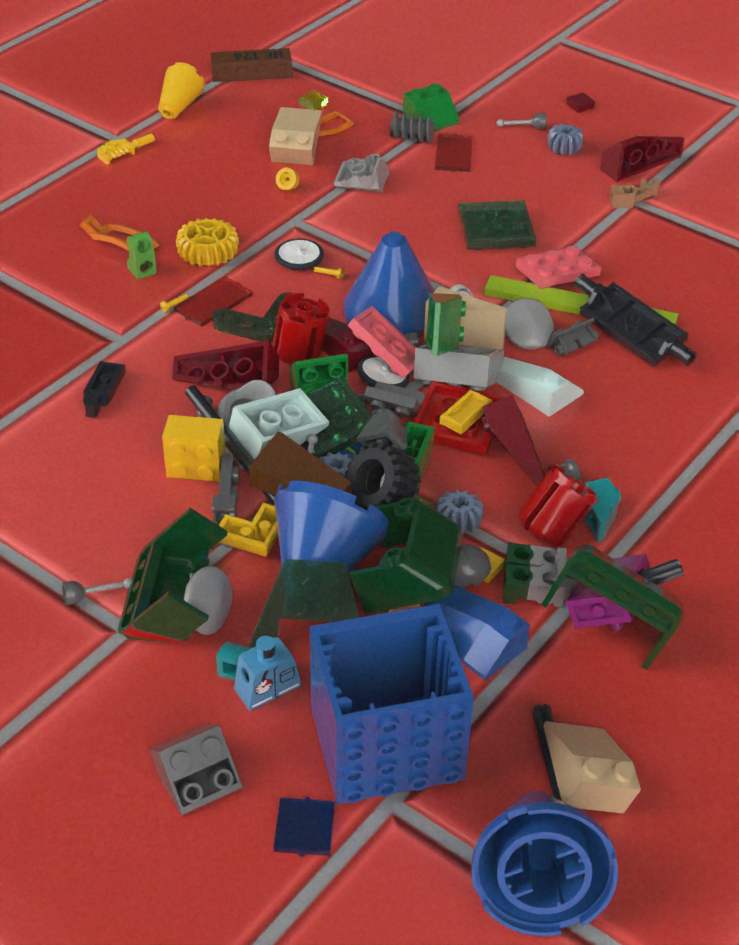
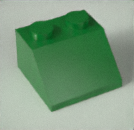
[403,83,459,131]

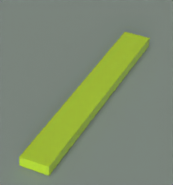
[484,275,678,325]

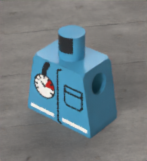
[234,636,301,711]

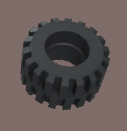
[345,443,421,510]

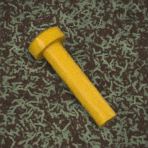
[314,266,344,279]
[160,294,189,312]

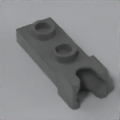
[212,456,239,525]

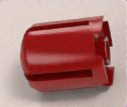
[272,293,330,365]
[518,464,599,547]

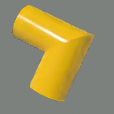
[219,503,278,557]

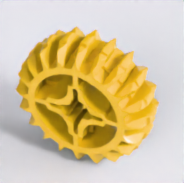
[176,218,239,267]

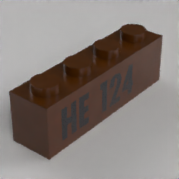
[210,48,292,82]

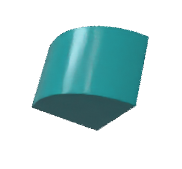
[216,641,251,681]

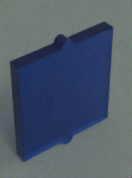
[273,797,335,857]

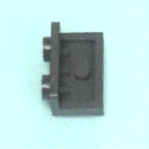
[364,381,426,418]

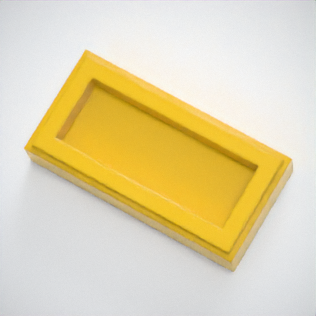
[440,390,492,435]

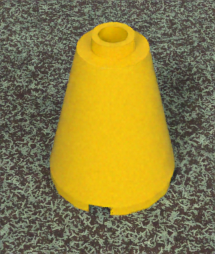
[158,62,205,119]

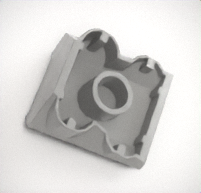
[334,154,390,193]

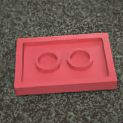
[516,246,601,288]
[347,306,417,379]

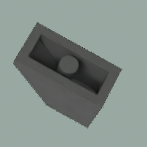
[357,411,407,451]

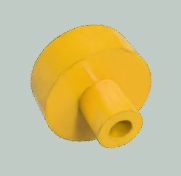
[276,168,299,191]

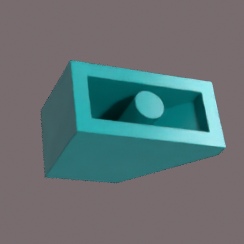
[584,478,621,542]

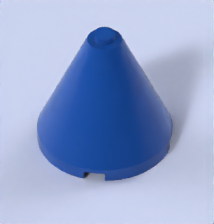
[344,232,435,338]
[274,481,389,613]
[471,791,618,936]

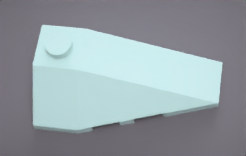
[495,357,584,417]

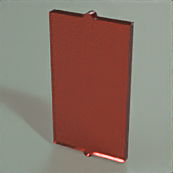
[435,133,473,172]
[174,276,253,327]

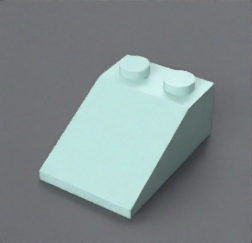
[229,388,330,460]

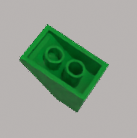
[426,293,466,356]

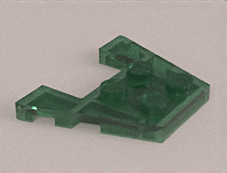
[249,559,360,648]

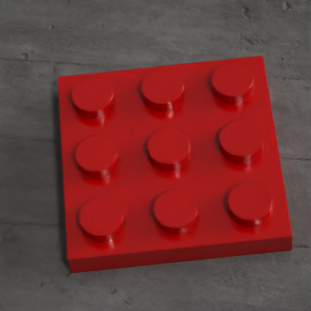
[413,381,505,455]

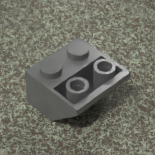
[149,723,242,815]

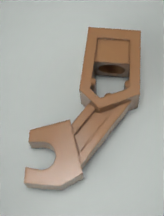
[609,179,660,208]

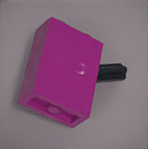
[565,554,683,631]

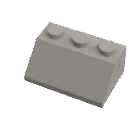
[414,344,504,390]

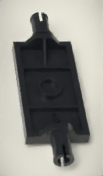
[574,274,697,367]

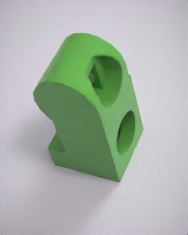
[127,231,157,280]

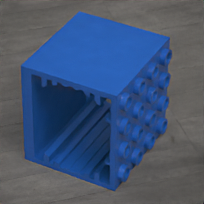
[310,604,474,804]

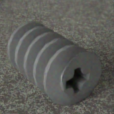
[390,111,435,143]

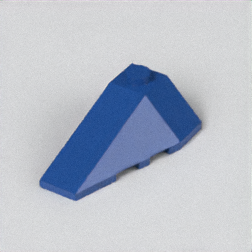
[423,585,530,681]

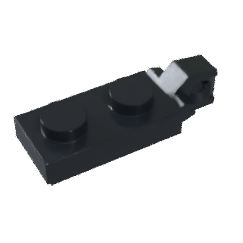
[83,361,126,418]

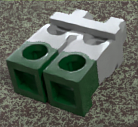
[503,542,578,607]

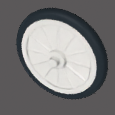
[275,238,324,270]
[357,356,410,388]

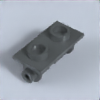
[546,318,599,356]

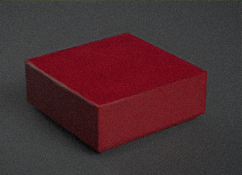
[566,92,595,113]

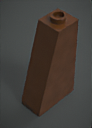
[249,432,352,495]

